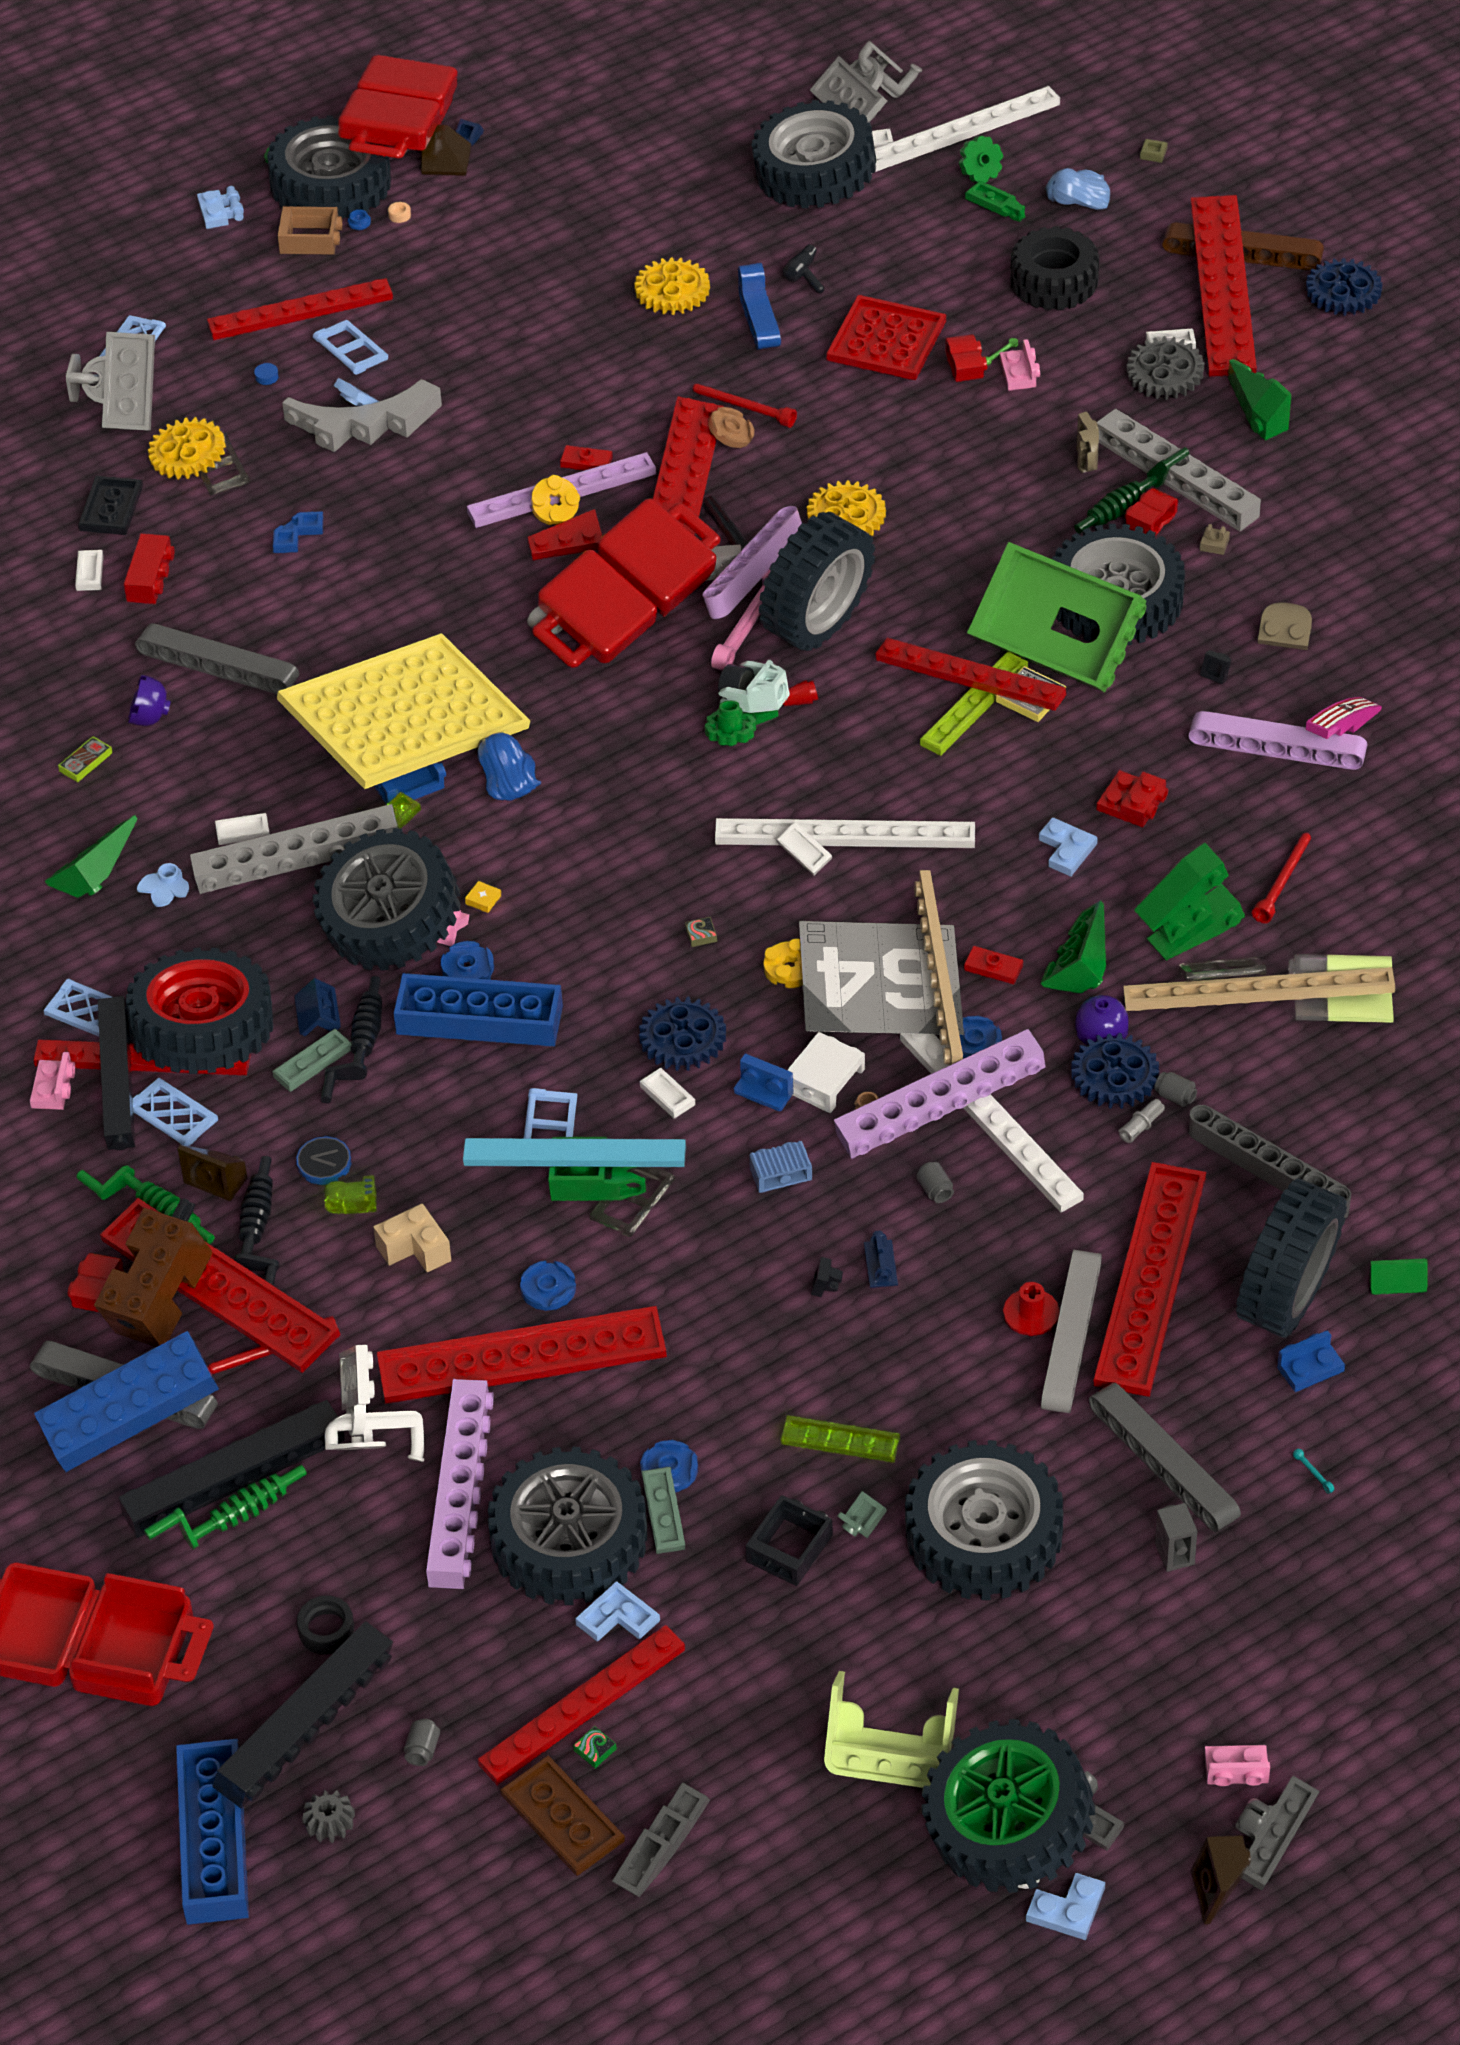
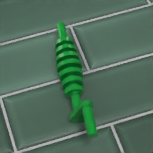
[76,1165,215,1244]
[144,1465,307,1549]

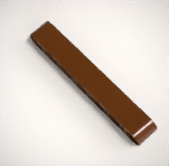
[1162,223,1324,270]

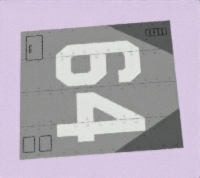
[799,921,964,1035]

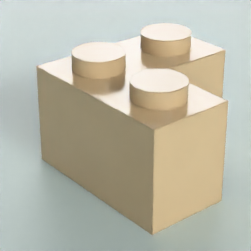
[373,1203,451,1273]

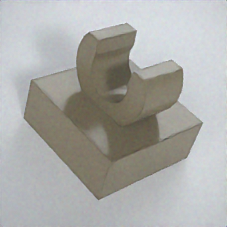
[1200,524,1230,555]

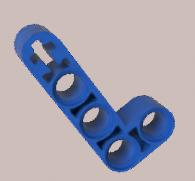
[738,262,781,350]

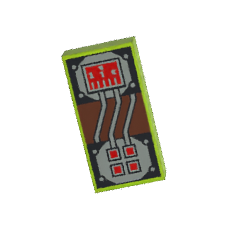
[58,736,112,782]

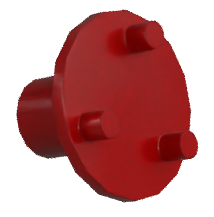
[1003,1282,1060,1336]

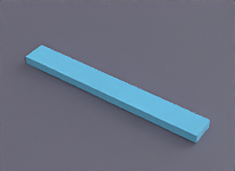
[463,1138,686,1167]

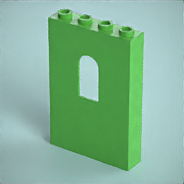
[967,542,1146,693]

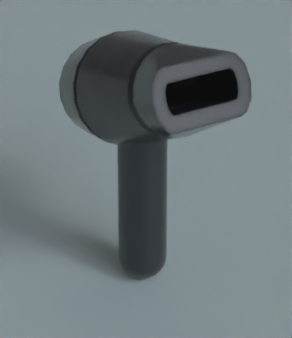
[783,244,824,293]

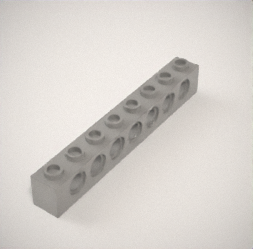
[1097,409,1261,531]
[190,804,398,894]

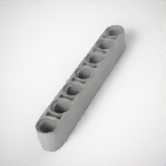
[1041,1250,1102,1413]

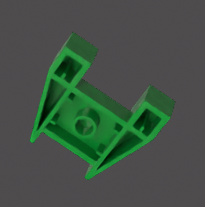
[1134,842,1245,960]

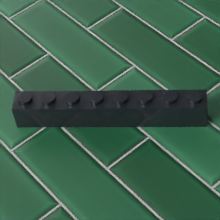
[118,1400,345,1538]
[212,1621,393,1808]

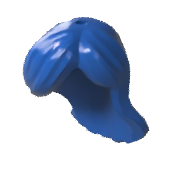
[477,732,541,801]

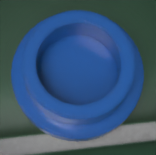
[348,210,371,230]

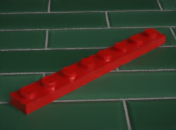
[207,278,393,340]
[876,638,1066,711]
[34,1040,251,1076]
[478,1625,685,1785]

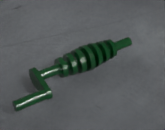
[1074,447,1189,533]

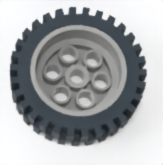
[1052,524,1185,645]

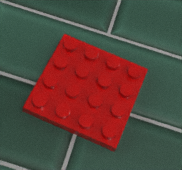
[827,295,946,381]

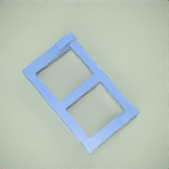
[313,320,388,375]
[524,1088,577,1139]

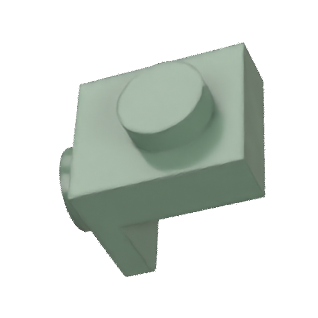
[837,1491,887,1538]

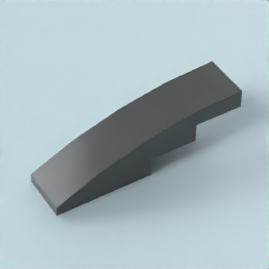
[612,1782,710,1897]

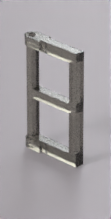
[199,432,250,496]
[1179,957,1267,982]
[590,1167,675,1237]

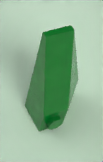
[1228,359,1291,441]
[45,815,137,898]
[1041,900,1106,994]

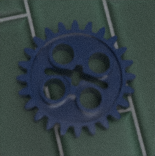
[1306,258,1383,316]
[639,997,726,1071]
[1071,1033,1159,1109]

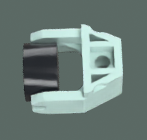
[718,660,790,713]

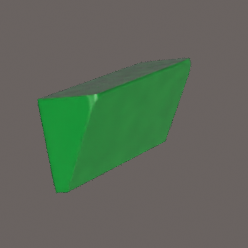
[1368,1258,1428,1295]

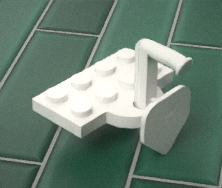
[325,1345,424,1462]

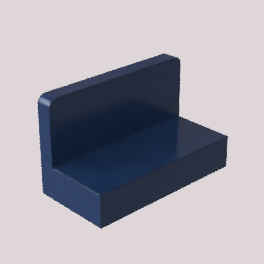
[294,978,341,1036]

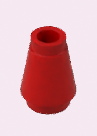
[783,679,819,707]

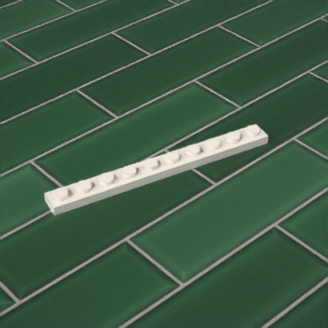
[871,86,1060,174]
[715,818,975,848]
[900,1033,1084,1212]

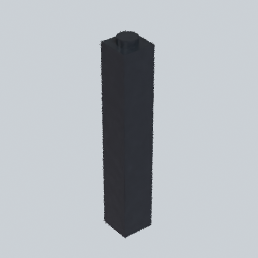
[97,996,135,1150]

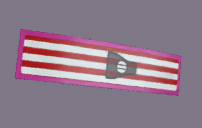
[1306,697,1382,739]

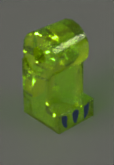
[325,1175,377,1214]

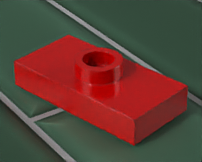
[560,445,613,470]
[964,946,1023,985]

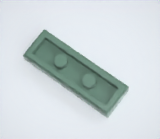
[272,1029,351,1092]
[642,1467,685,1554]

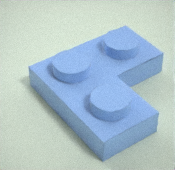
[334,378,380,406]
[1039,817,1097,876]
[575,1581,660,1642]
[1026,1873,1105,1940]

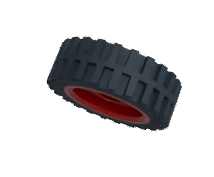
[126,947,273,1074]

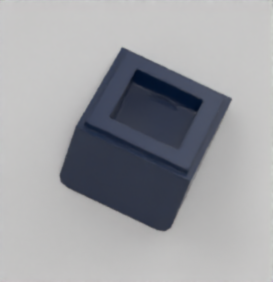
[455,119,484,146]

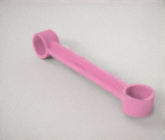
[711,570,771,671]

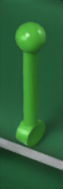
[986,338,1018,366]

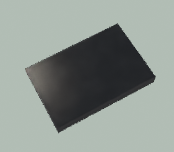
[78,476,143,535]

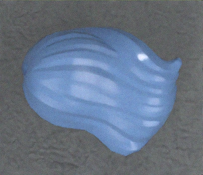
[1045,168,1110,210]

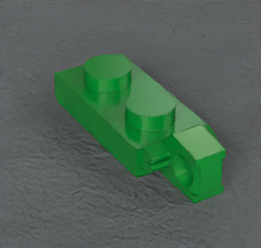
[965,181,1025,222]

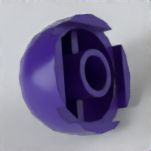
[128,674,171,727]
[1075,995,1129,1045]

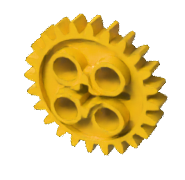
[635,257,710,315]
[148,417,226,480]
[807,480,886,536]

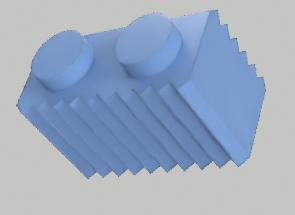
[749,1141,812,1193]

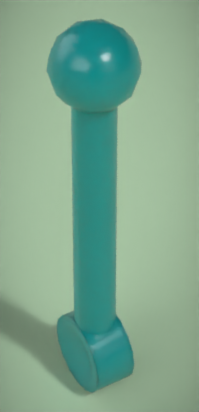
[1293,1449,1334,1494]

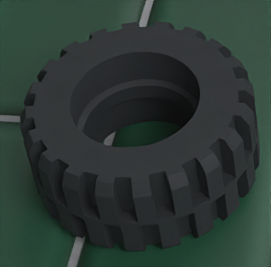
[1010,226,1099,311]

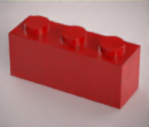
[124,533,175,604]

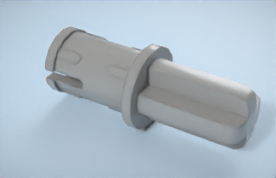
[1119,1099,1165,1143]

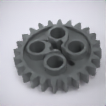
[1127,336,1204,400]

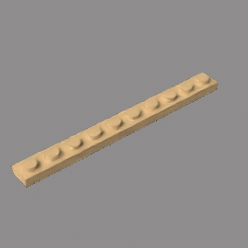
[914,870,963,1066]
[1124,967,1395,1011]

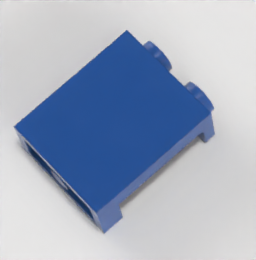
[374,762,446,808]

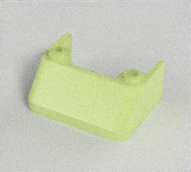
[824,1671,959,1788]

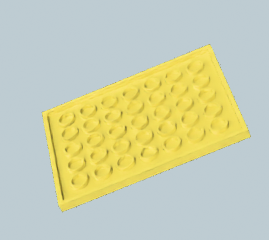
[277,633,530,789]

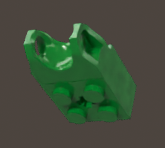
[549,1137,646,1201]

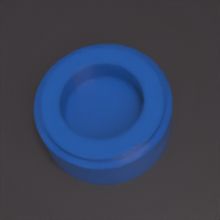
[254,363,279,385]

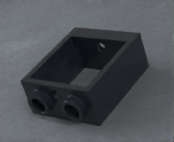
[746,1495,833,1586]

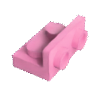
[1000,339,1040,391]
[30,1052,75,1110]
[1205,1745,1270,1786]

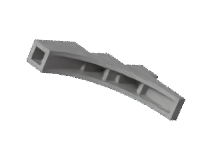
[282,379,442,452]

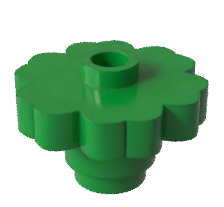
[959,136,1003,183]
[705,700,756,746]

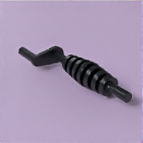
[320,976,382,1104]
[234,1156,280,1286]

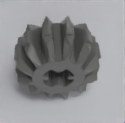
[302,1789,355,1843]

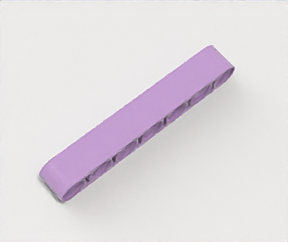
[703,506,802,619]
[1189,711,1367,770]

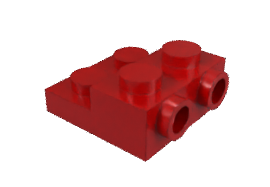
[1097,770,1168,827]

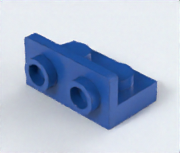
[734,1054,794,1111]
[1277,1330,1345,1392]

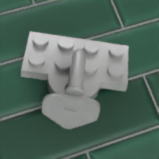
[810,41,922,122]
[66,332,155,431]

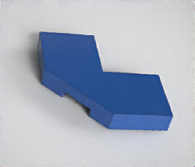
[273,511,324,553]

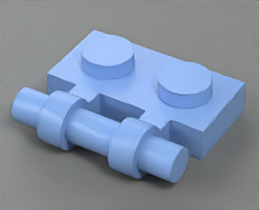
[197,186,244,229]

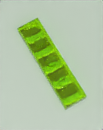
[781,1415,900,1463]

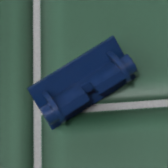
[864,1231,898,1288]

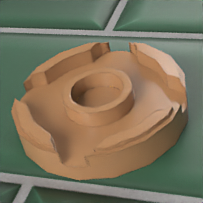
[708,407,755,448]

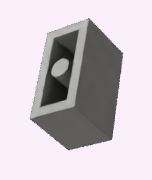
[1155,1503,1197,1572]

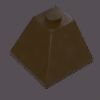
[421,125,471,176]
[177,1145,248,1202]
[1190,1836,1251,1924]

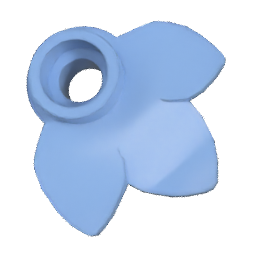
[137,863,189,907]

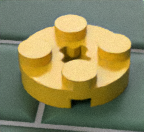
[531,475,580,525]
[764,939,803,988]

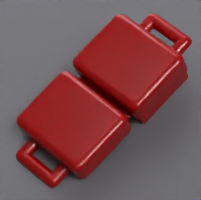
[338,55,457,158]
[532,499,720,668]
[0,1563,214,1706]

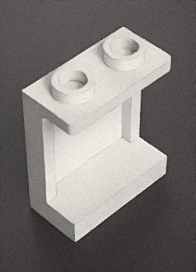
[788,1032,865,1113]

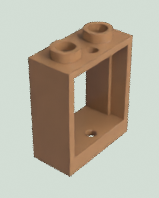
[278,206,343,255]

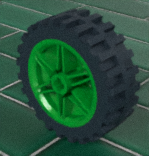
[921,1719,1095,1893]

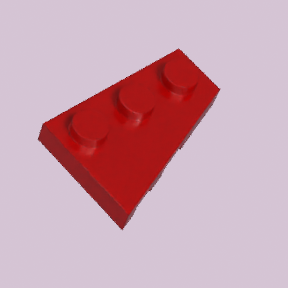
[528,509,602,560]

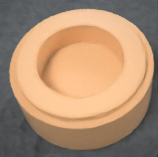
[388,202,411,223]

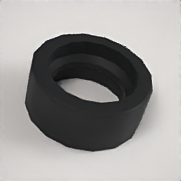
[297,1595,354,1654]

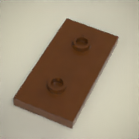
[500,1755,625,1876]

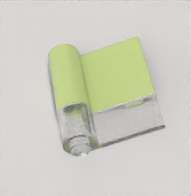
[1288,954,1394,1022]

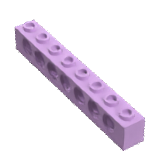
[834,1029,1045,1159]
[426,1379,494,1589]

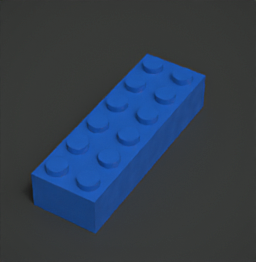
[394,973,563,1047]
[34,1331,219,1472]
[176,1739,249,1925]

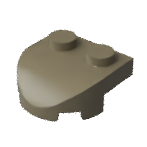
[1077,412,1099,473]
[1258,603,1312,650]

